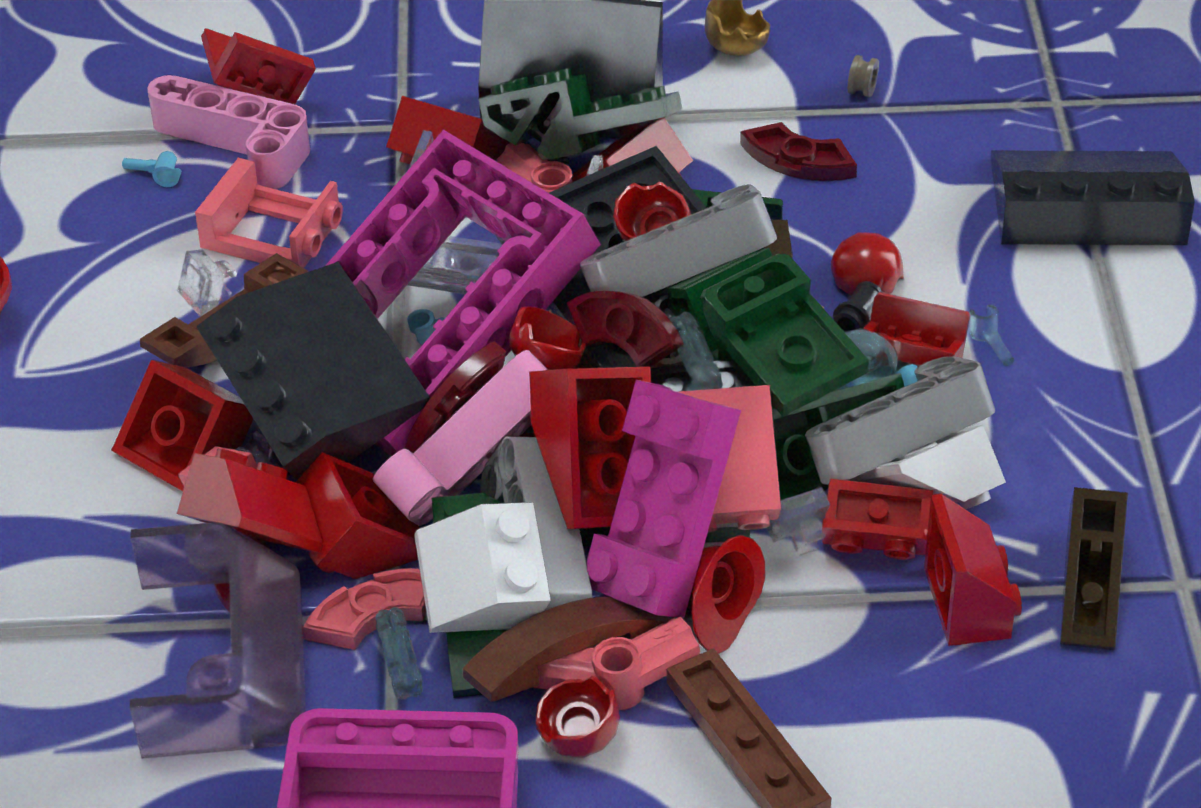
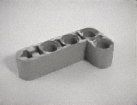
[580,184,777,297]
[805,356,995,484]
[480,436,592,611]

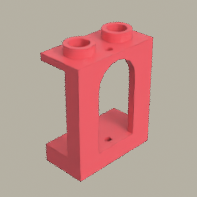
[195,158,343,268]

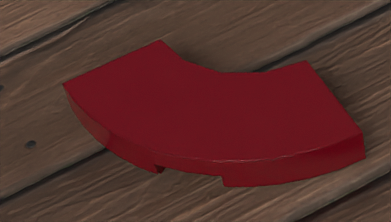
[740,122,857,181]
[567,291,684,367]
[404,341,506,453]

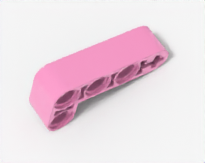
[147,75,310,189]
[373,350,548,526]

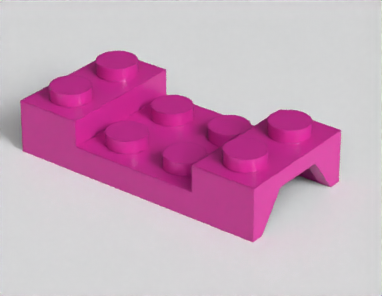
[586,380,741,618]

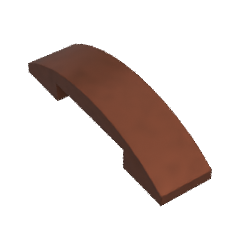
[140,253,309,367]
[463,597,668,702]

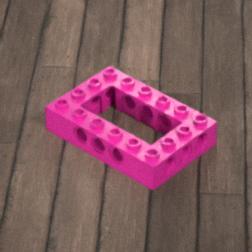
[325,130,601,456]

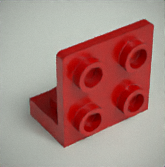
[201,28,316,104]

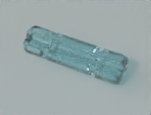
[670,312,723,390]
[375,607,423,700]

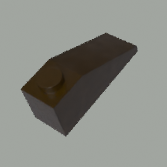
[1060,487,1128,650]

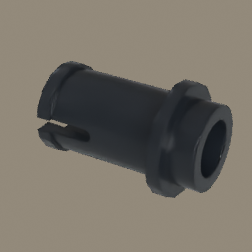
[833,281,883,337]

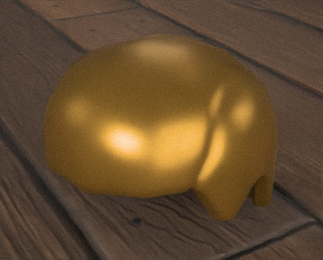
[704,0,770,56]

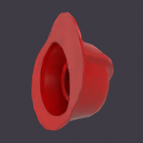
[686,535,766,654]

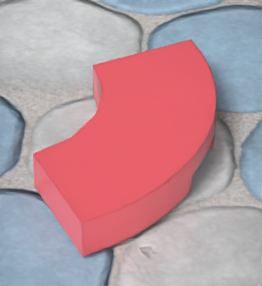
[303,568,427,650]

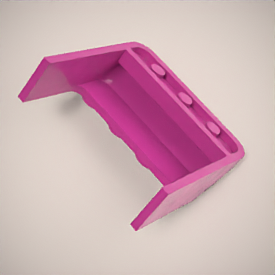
[277,708,518,808]

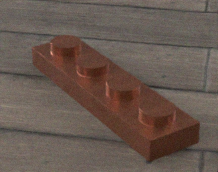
[667,648,832,808]

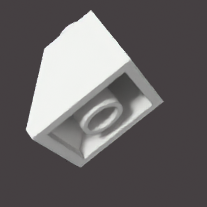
[414,503,551,633]

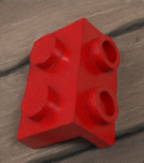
[857,292,970,367]
[822,479,933,560]

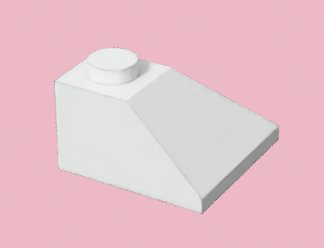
[855,425,1006,509]

